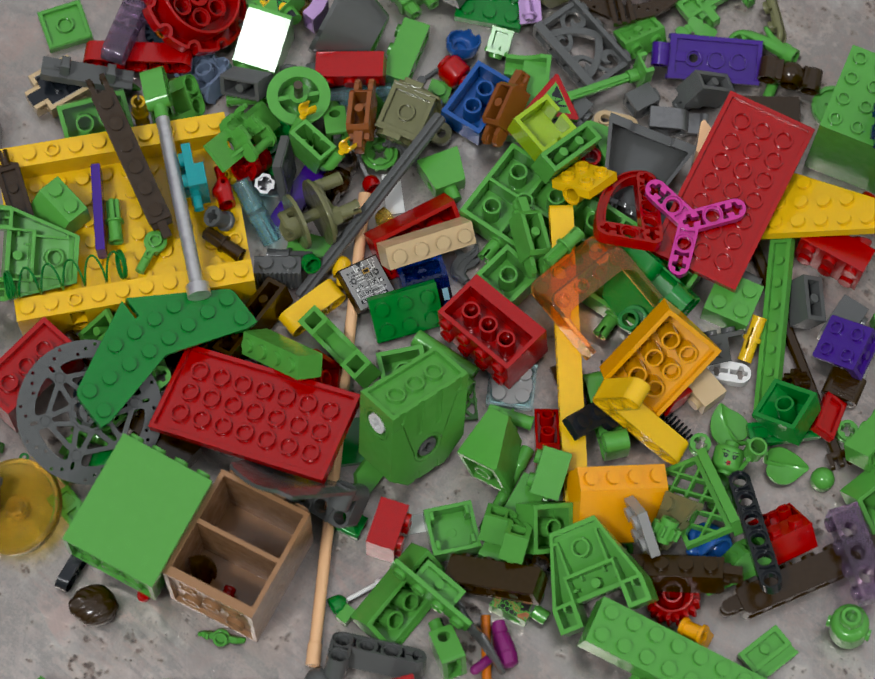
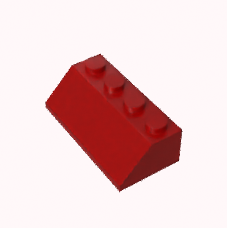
[363,193,461,280]

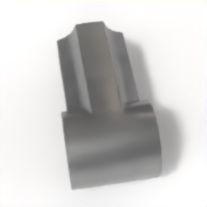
[254,173,279,198]

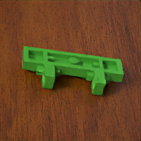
[675,0,755,28]

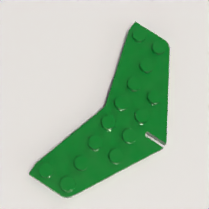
[77,289,258,430]

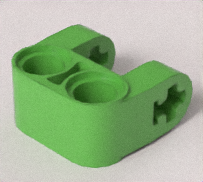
[168,74,205,121]

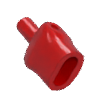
[212,166,236,210]

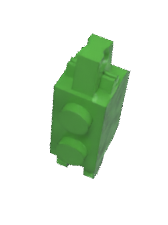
[509,196,551,277]

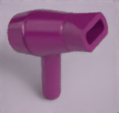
[470,619,519,675]

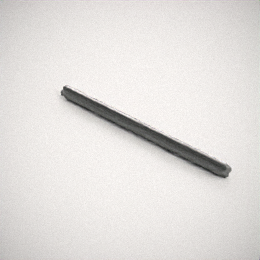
[295,112,446,298]

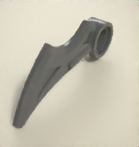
[454,599,506,675]

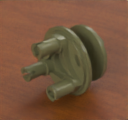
[277,171,362,249]

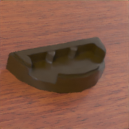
[189,555,217,585]

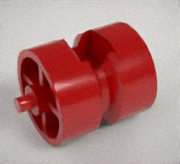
[230,144,272,183]

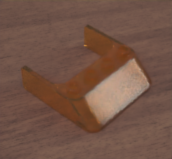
[531,236,663,361]

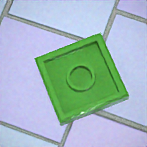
[37,0,94,53]

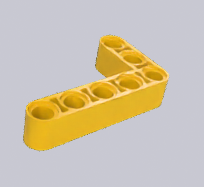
[592,377,689,465]

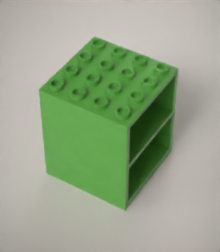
[804,45,875,194]
[62,433,213,601]

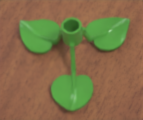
[703,403,809,511]

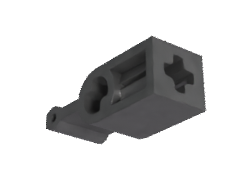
[648,106,709,138]

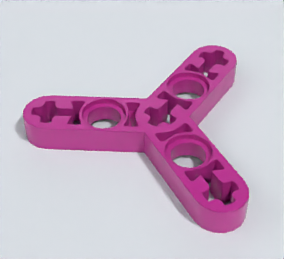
[645,179,746,278]

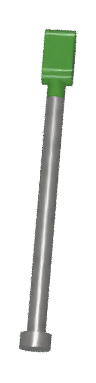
[140,66,211,301]

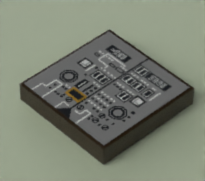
[335,254,395,315]

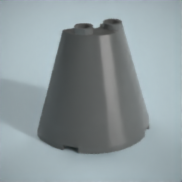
[605,112,697,217]

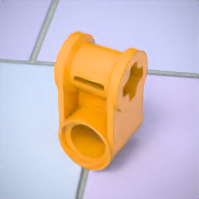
[677,617,714,648]

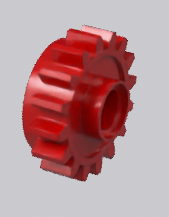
[647,591,700,627]

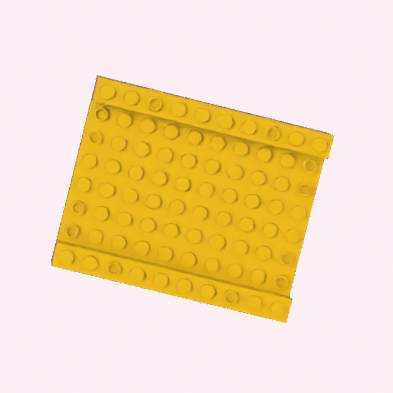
[0,112,256,336]

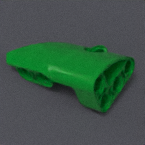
[602,235,701,333]

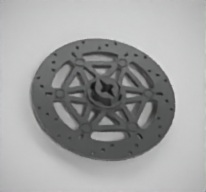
[16,340,161,485]

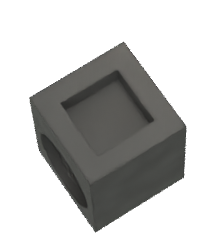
[623,82,660,120]

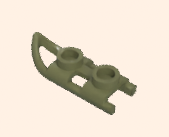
[762,0,787,43]

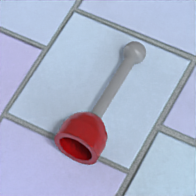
[352,150,380,194]

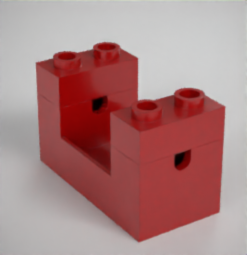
[0,317,85,433]

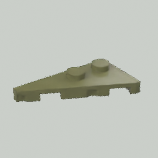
[643,491,704,554]

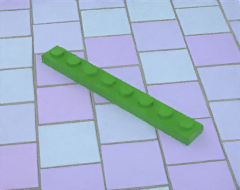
[753,238,795,412]

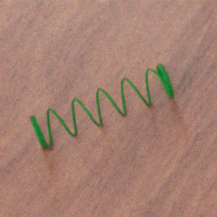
[3,249,128,301]

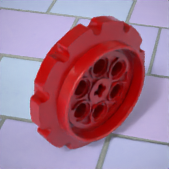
[140,0,246,56]

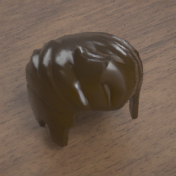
[69,584,119,627]

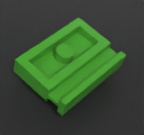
[737,625,799,679]

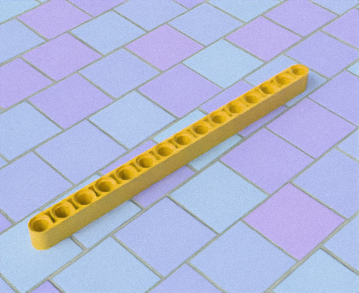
[548,205,587,502]

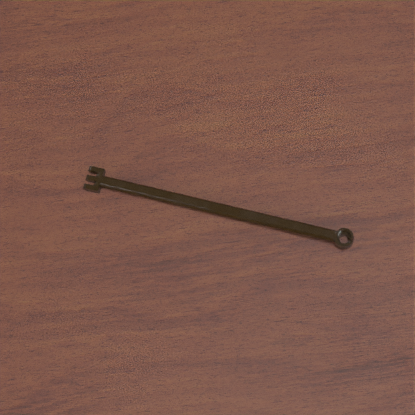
[752,244,853,471]

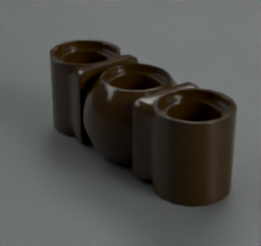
[757,55,823,96]
[323,151,357,206]

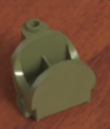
[374,77,453,148]

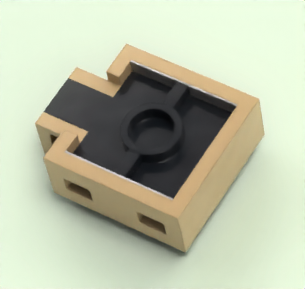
[24,54,92,118]

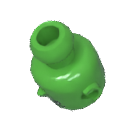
[825,604,872,649]

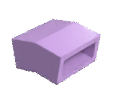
[303,0,329,33]

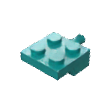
[177,142,211,212]

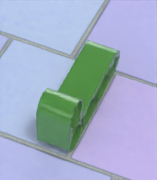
[582,371,630,462]

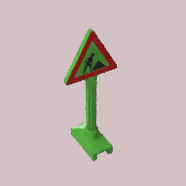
[525,51,655,122]

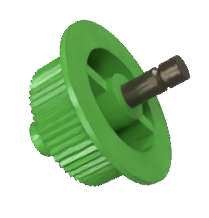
[266,66,331,126]

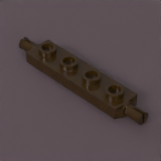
[0,149,34,216]

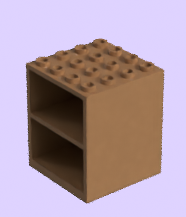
[162,469,314,642]

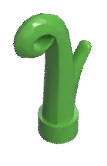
[728,26,800,62]

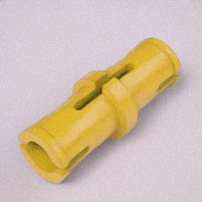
[130,95,150,126]
[737,314,767,364]

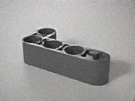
[324,631,427,679]

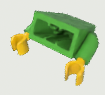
[289,100,357,174]

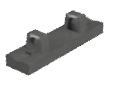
[40,56,134,95]

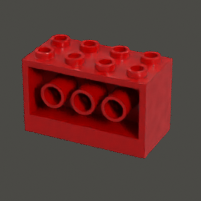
[438,274,548,389]

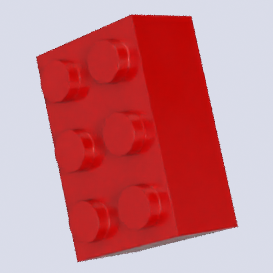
[794,235,875,290]

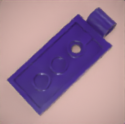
[650,33,763,87]

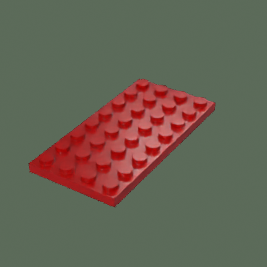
[652,91,815,292]
[148,346,360,484]

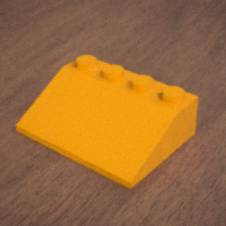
[599,298,722,417]
[566,464,668,544]

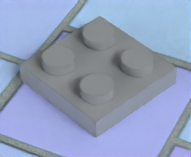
[623,495,661,558]

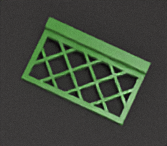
[665,447,744,550]

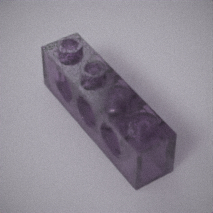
[824,502,875,607]

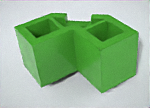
[478,503,532,565]

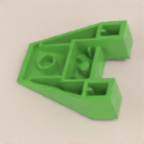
[0,205,80,302]
[549,515,659,636]

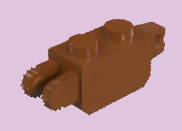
[481,69,531,147]
[346,79,378,154]

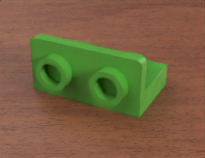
[613,17,667,60]

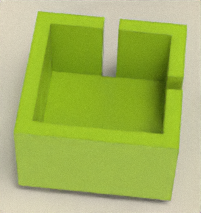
[507,94,577,161]

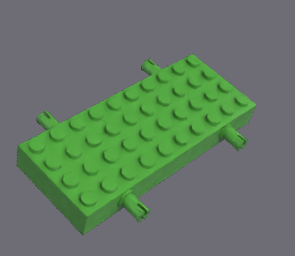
[459,142,702,340]

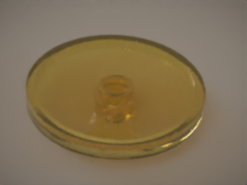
[0,458,62,556]

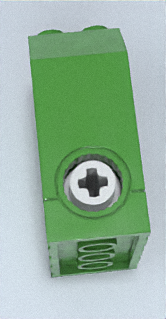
[359,345,469,485]

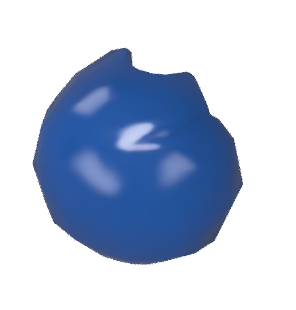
[446,29,481,60]

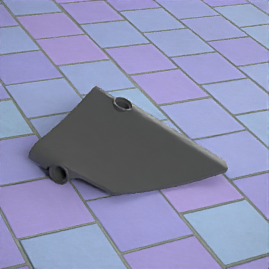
[229,459,370,528]

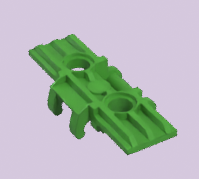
[203,100,281,172]

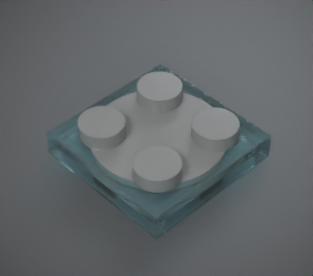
[485,365,538,412]

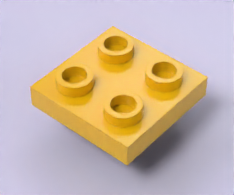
[552,161,617,205]

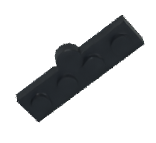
[562,402,620,441]

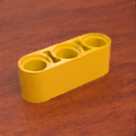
[278,279,346,337]

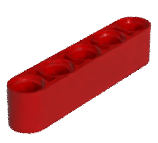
[83,40,194,74]

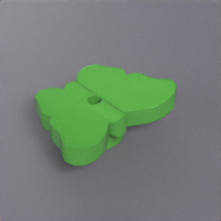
[675,16,717,37]

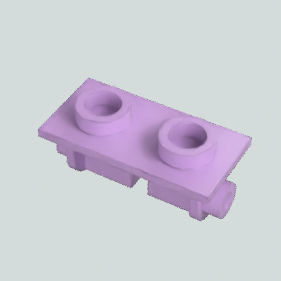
[518,0,542,25]

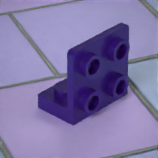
[812,315,875,381]

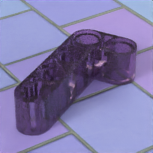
[101,0,146,66]

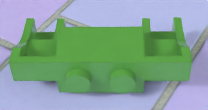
[504,54,552,143]

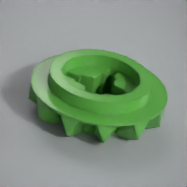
[361,137,398,172]

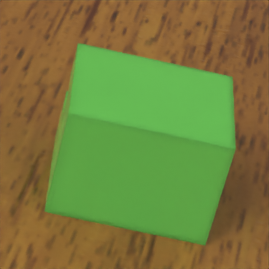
[336,603,355,627]

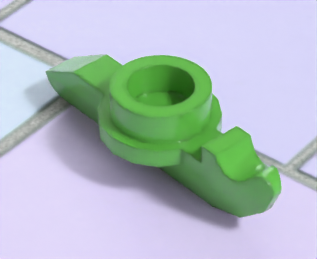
[197,628,246,647]

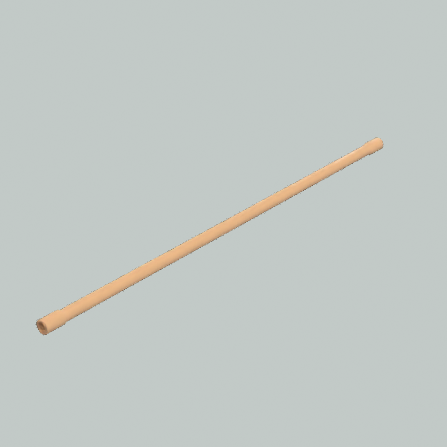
[305,192,371,668]

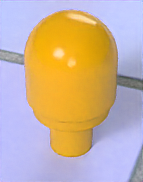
[332,256,351,288]

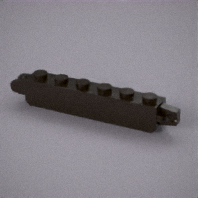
[85,73,173,240]
[719,533,875,620]
[620,554,744,594]

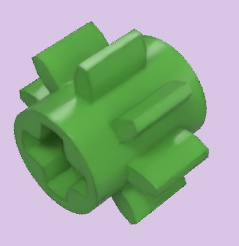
[651,515,682,545]

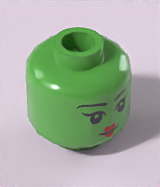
[711,440,745,476]

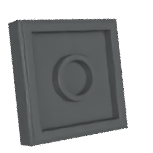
[272,135,297,201]

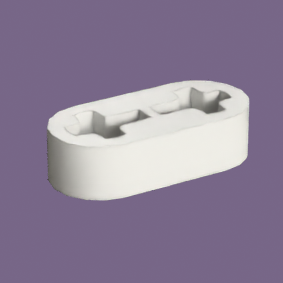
[707,361,751,387]

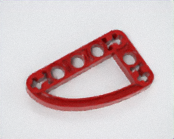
[593,170,663,252]

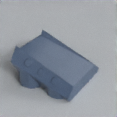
[174,53,232,105]

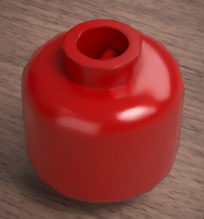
[437,55,471,88]

